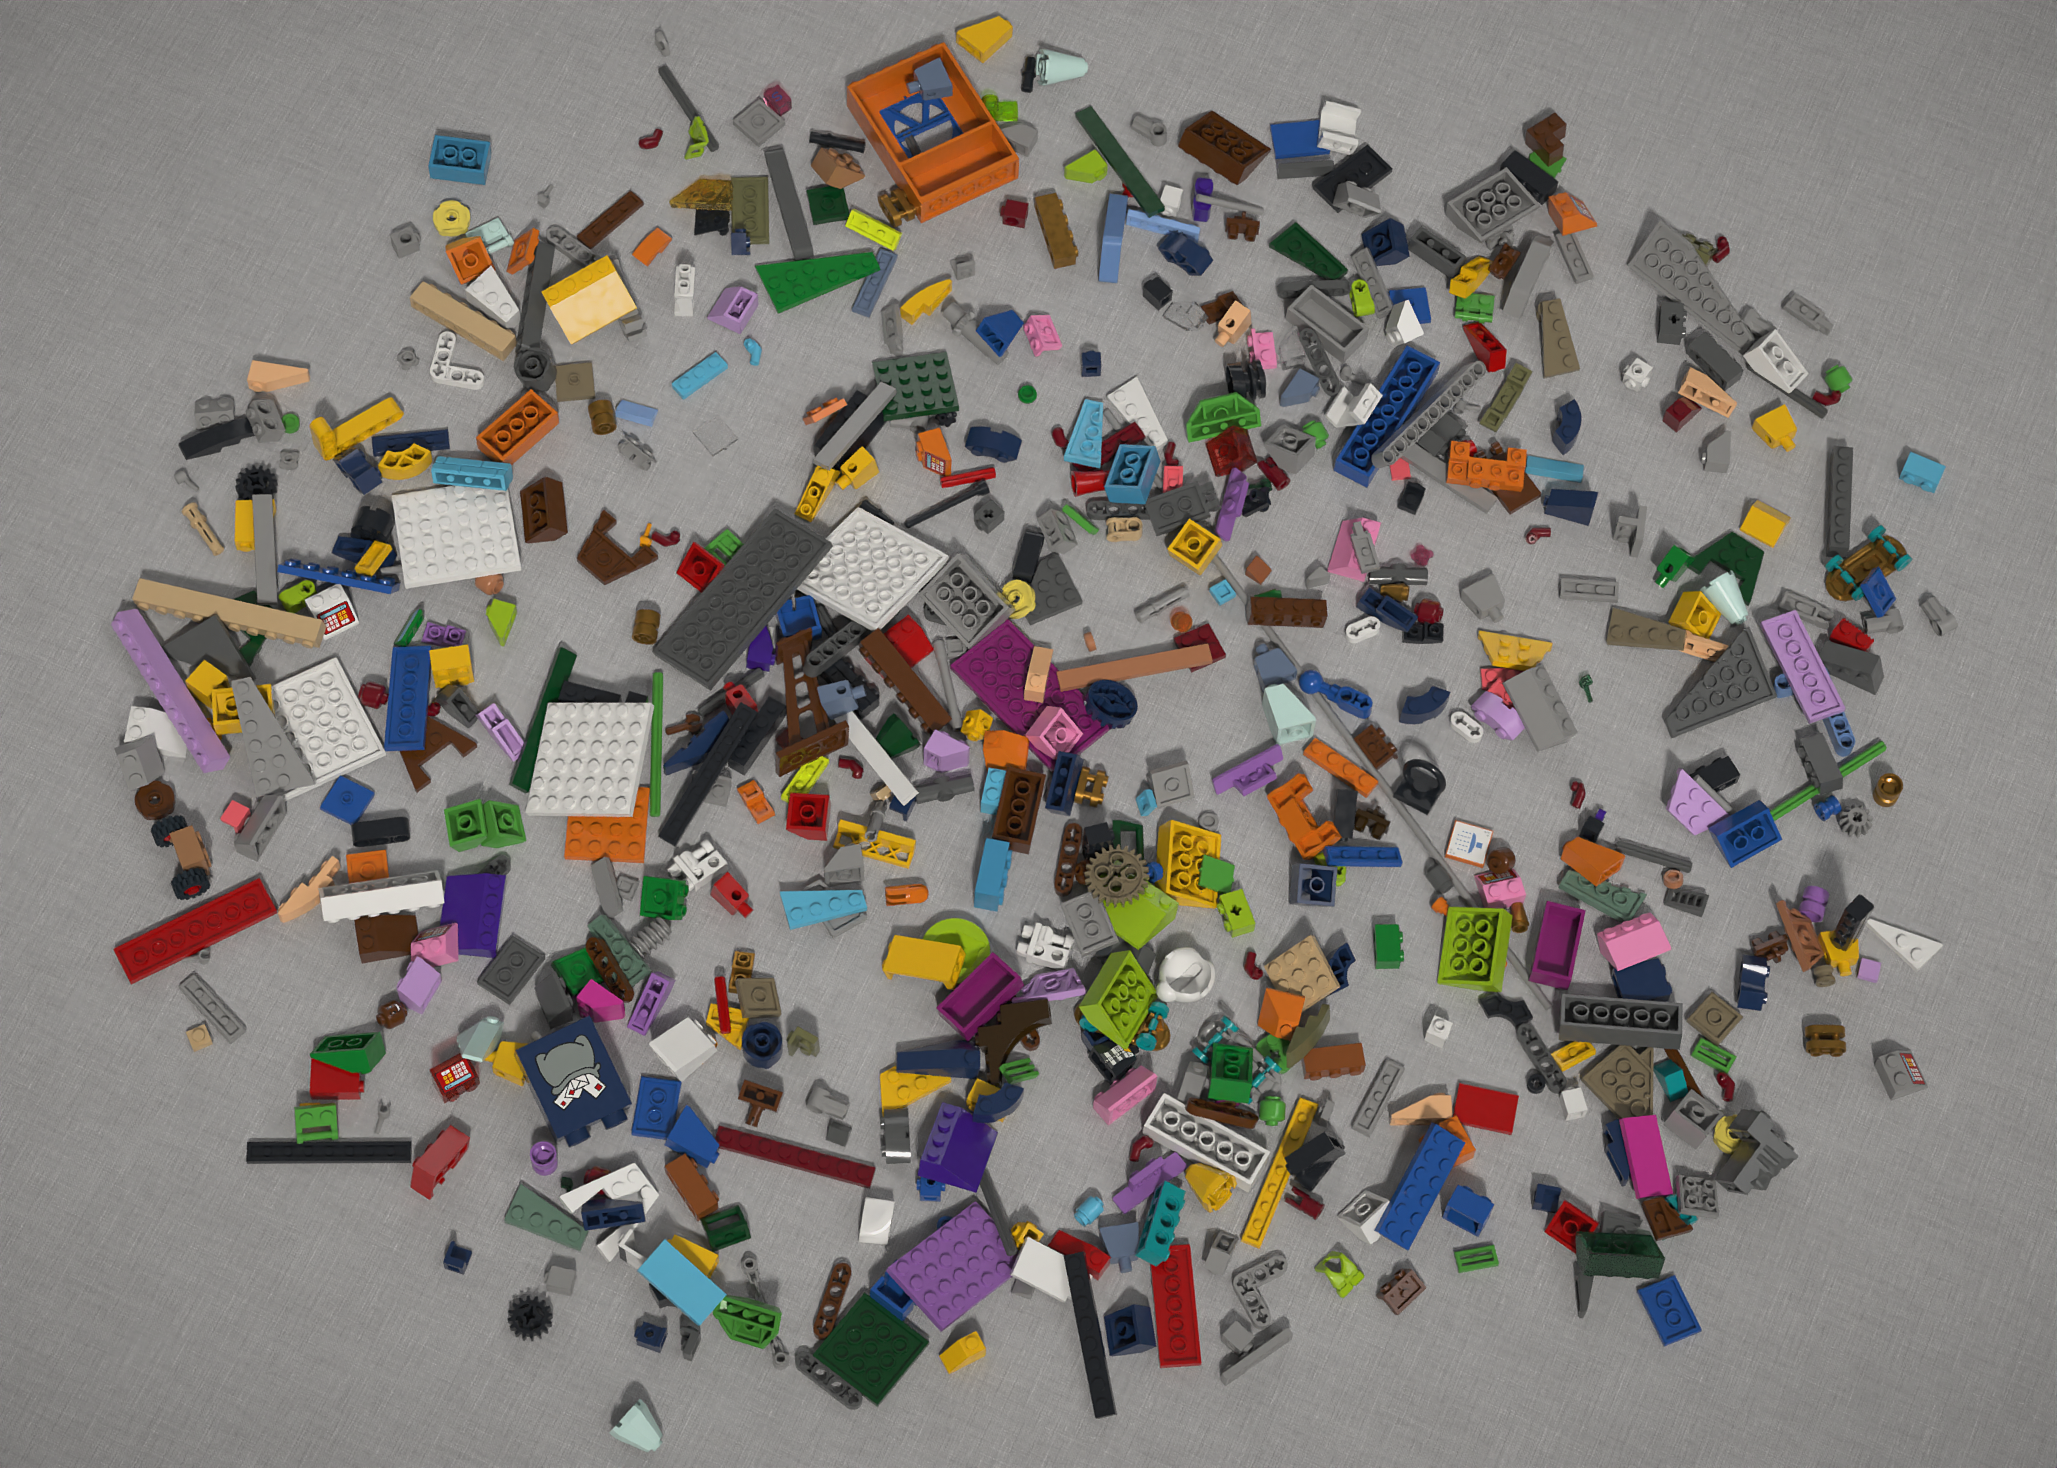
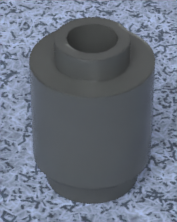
[1425,864,1454,894]

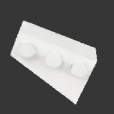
[465,266,520,330]

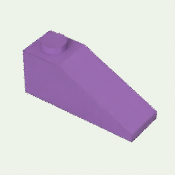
[627,971,676,1036]

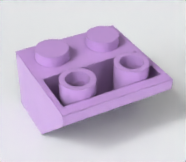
[707,287,758,334]
[923,730,970,773]
[397,956,442,1014]

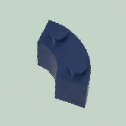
[1158,233,1214,276]
[1552,399,1582,455]
[965,426,1022,463]
[333,447,383,495]
[1399,686,1451,725]
[1323,943,1356,999]
[1737,955,1770,1011]
[973,1083,1024,1123]

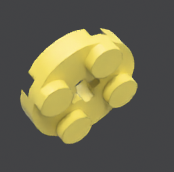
[433,200,471,237]
[1002,580,1036,619]
[1713,1115,1742,1155]

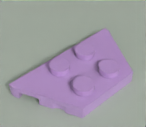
[1666,768,1730,835]
[1012,968,1087,1003]

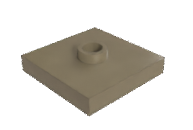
[555,362,595,402]
[735,978,782,1018]
[1686,992,1743,1046]

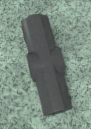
[1369,563,1428,585]
[914,774,975,804]

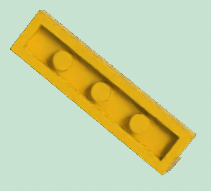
[833,819,916,869]

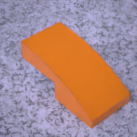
[632,228,672,267]
[737,780,775,824]

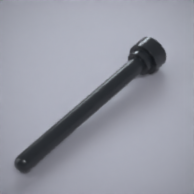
[905,479,990,528]

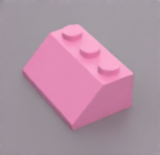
[1327,517,1381,582]
[1597,913,1671,971]
[1093,1066,1157,1126]

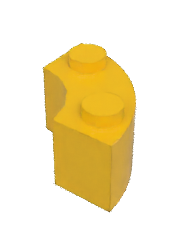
[378,443,433,480]

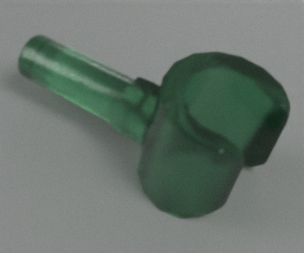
[1248,478,1272,492]
[1579,674,1593,703]
[561,1177,573,1193]

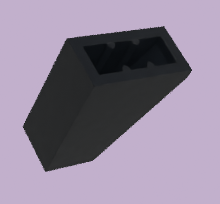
[1333,789,1358,842]
[1284,1131,1346,1177]

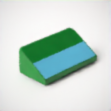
[394,609,424,647]

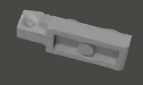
[1783,293,1833,335]
[881,304,903,357]
[1350,521,1380,574]

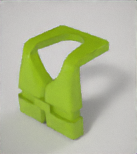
[684,116,709,160]
[1314,1251,1365,1298]

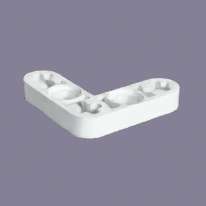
[430,331,484,390]

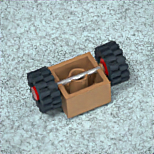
[150,815,212,900]

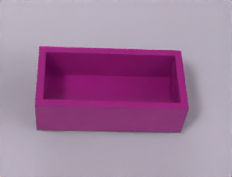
[1528,901,1586,990]
[936,952,1024,1042]

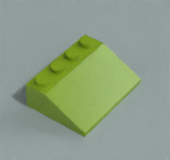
[1087,860,1179,950]
[1437,907,1513,992]
[1079,950,1158,1049]

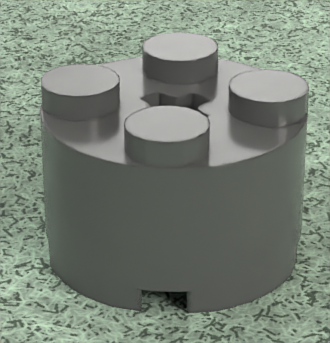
[514,347,557,392]

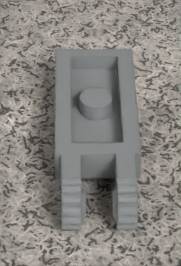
[1777,591,1834,629]

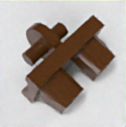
[1225,211,1260,242]
[1488,243,1521,280]
[1751,931,1788,964]

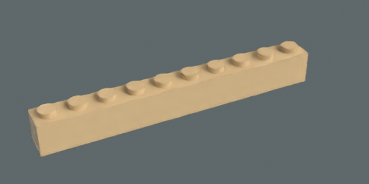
[132,578,327,649]

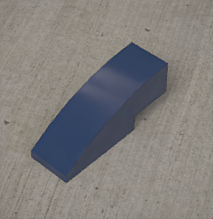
[332,536,397,570]
[1356,587,1418,632]
[1603,1118,1630,1187]

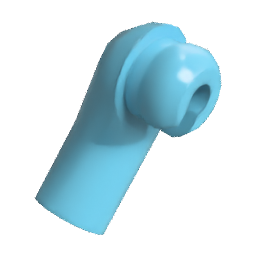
[743,338,762,366]

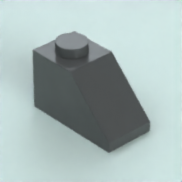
[435,685,479,728]

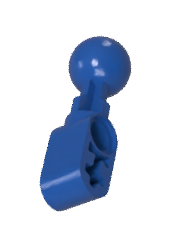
[1299,670,1373,719]

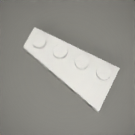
[1107,377,1168,450]

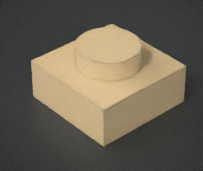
[870,783,892,801]
[186,1024,213,1052]

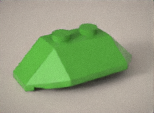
[1186,392,1261,443]
[713,1295,782,1349]

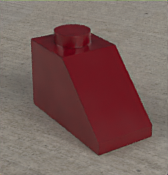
[1663,397,1702,433]

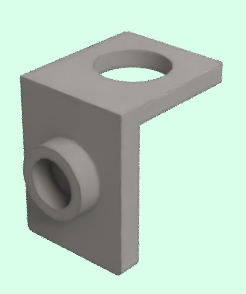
[950,256,975,280]

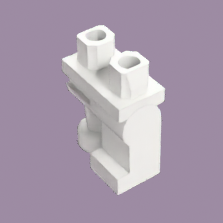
[674,264,695,316]
[667,839,728,892]
[1017,922,1074,971]

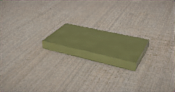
[731,177,769,245]

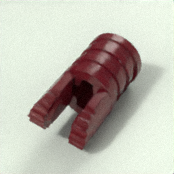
[1257,457,1291,491]
[1284,1186,1325,1220]

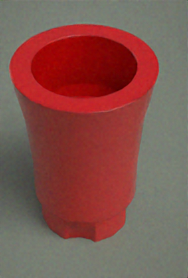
[1071,470,1110,497]

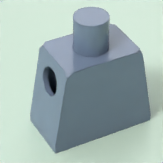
[906,58,953,100]
[1254,644,1297,693]
[817,680,867,720]
[1099,1222,1139,1273]

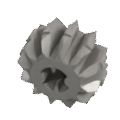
[1839,803,1873,838]

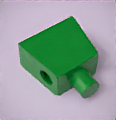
[1654,545,1695,588]

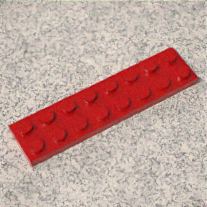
[113,878,277,985]

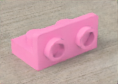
[1023,315,1062,357]
[1247,328,1277,369]

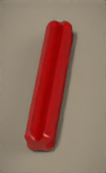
[940,467,996,488]
[714,976,731,1034]

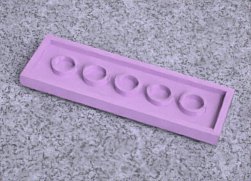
[1760,610,1846,724]

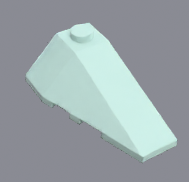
[456,1016,504,1062]

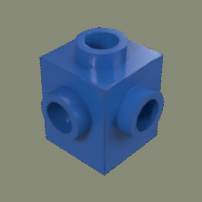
[916,1177,946,1202]

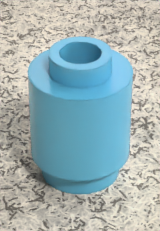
[1074,1196,1104,1227]

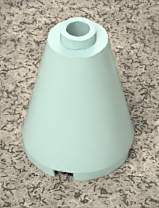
[1036,49,1088,86]
[1699,570,1748,626]

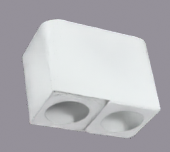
[859,1197,895,1245]

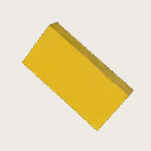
[355,541,392,577]

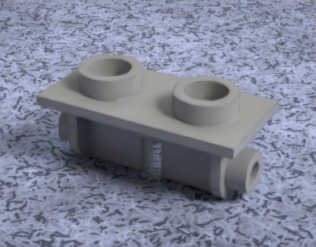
[618,436,657,471]

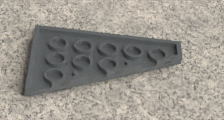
[1664,627,1778,738]

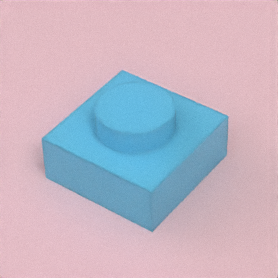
[1209,579,1236,606]
[1136,789,1157,816]

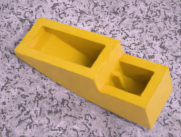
[1449,256,1493,299]
[900,279,952,325]

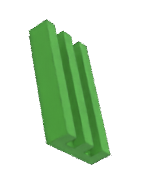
[1062,504,1099,535]
[1691,1038,1737,1074]
[999,1058,1039,1084]
[1454,1245,1499,1273]

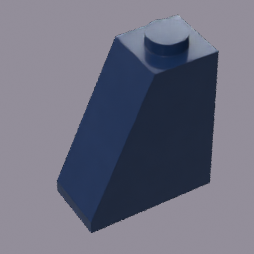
[1543,489,1599,526]

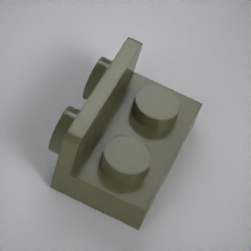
[786,1026,820,1057]

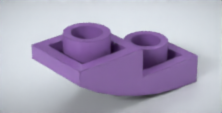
[421,622,466,648]

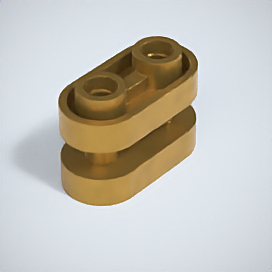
[878,188,916,228]
[1074,766,1109,808]
[1805,1025,1846,1057]

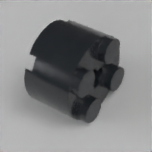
[350,506,395,544]

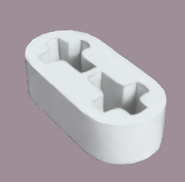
[1345,616,1380,643]
[1450,711,1483,743]

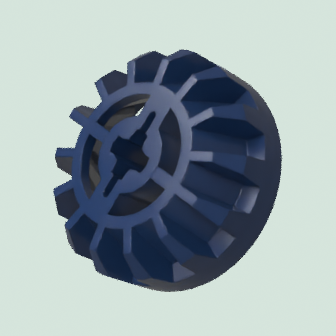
[1084,680,1138,729]

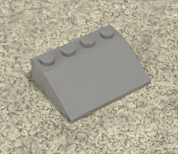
[1446,167,1540,243]
[918,553,1016,649]

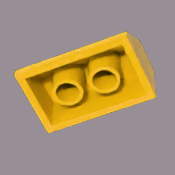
[211,684,275,735]

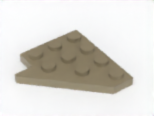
[1581,1045,1654,1119]

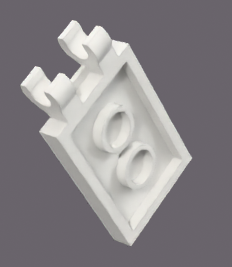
[1009,1237,1093,1302]

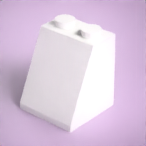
[649,1017,718,1082]

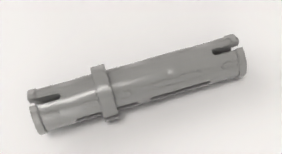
[1135,585,1190,623]
[865,801,887,842]

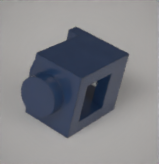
[731,229,751,255]
[1081,351,1101,377]
[634,1322,668,1353]

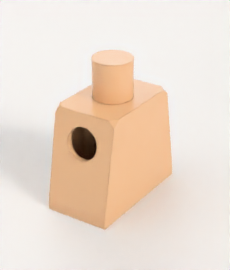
[1214,300,1252,347]

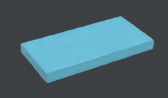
[637,1239,727,1326]

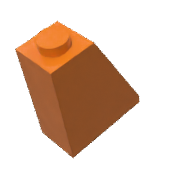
[1560,837,1625,886]

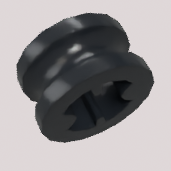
[1526,1074,1546,1094]

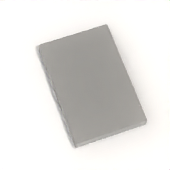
[1060,891,1119,958]

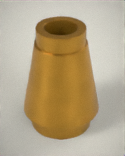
[1380,583,1409,602]
[1511,902,1529,933]

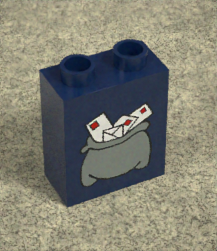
[514,1015,632,1148]

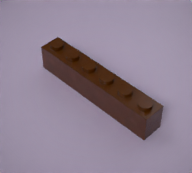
[858,628,952,735]

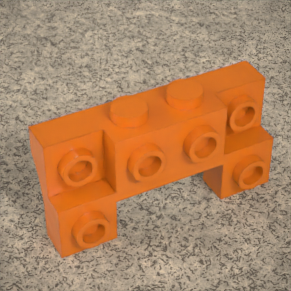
[1446,441,1527,492]
[1266,773,1342,860]

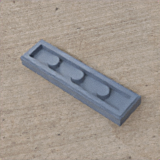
[852,248,898,318]

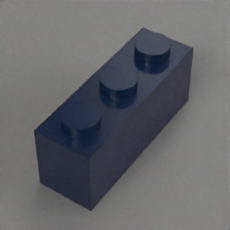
[1045,751,1084,816]

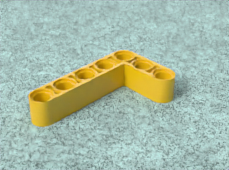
[309,397,404,461]

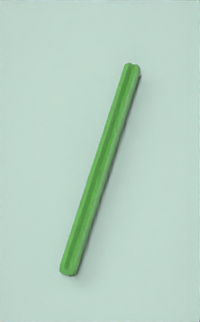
[650,672,663,817]
[1770,741,1887,821]

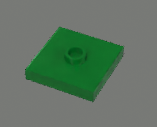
[551,947,605,997]

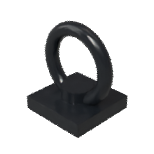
[1393,759,1446,815]

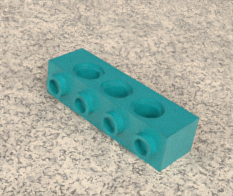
[1135,1181,1186,1266]

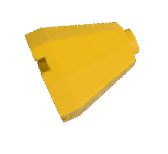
[1185,1163,1237,1213]

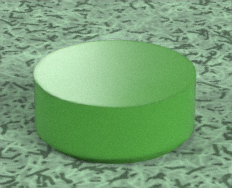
[281,414,300,434]

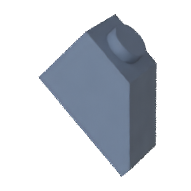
[1280,369,1320,407]

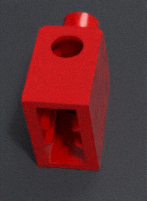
[723,681,758,715]
[710,872,754,918]

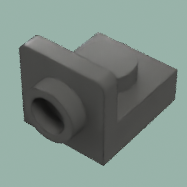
[680,1326,701,1361]

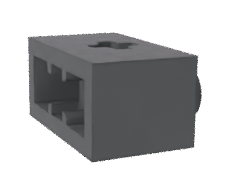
[1657,301,1687,345]

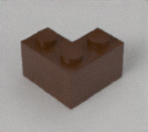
[1525,112,1567,167]

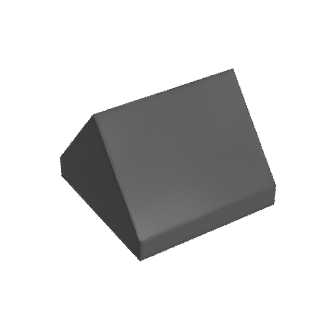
[826,1121,852,1147]

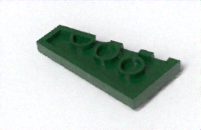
[1269,222,1348,280]

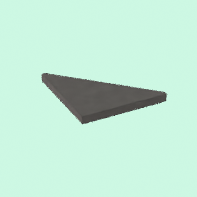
[162,614,256,680]

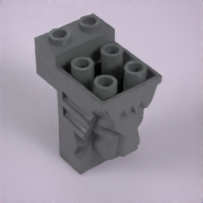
[1715,1109,1798,1195]

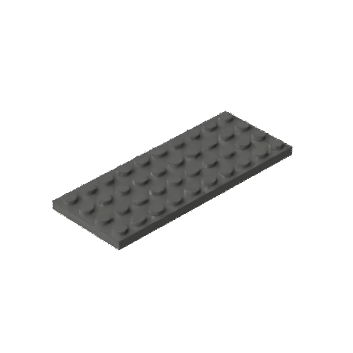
[652,508,833,691]

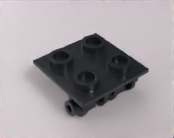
[694,196,731,236]

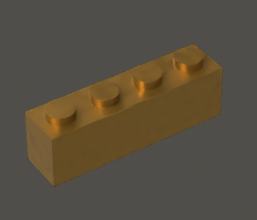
[1034,193,1079,269]

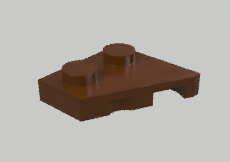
[1641,1197,1693,1241]

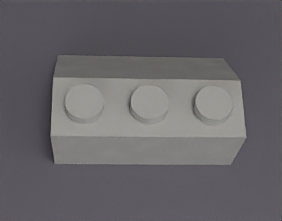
[234,795,287,862]

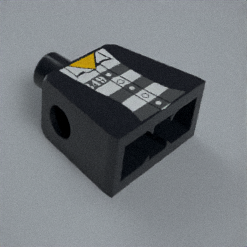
[1088,1040,1139,1085]

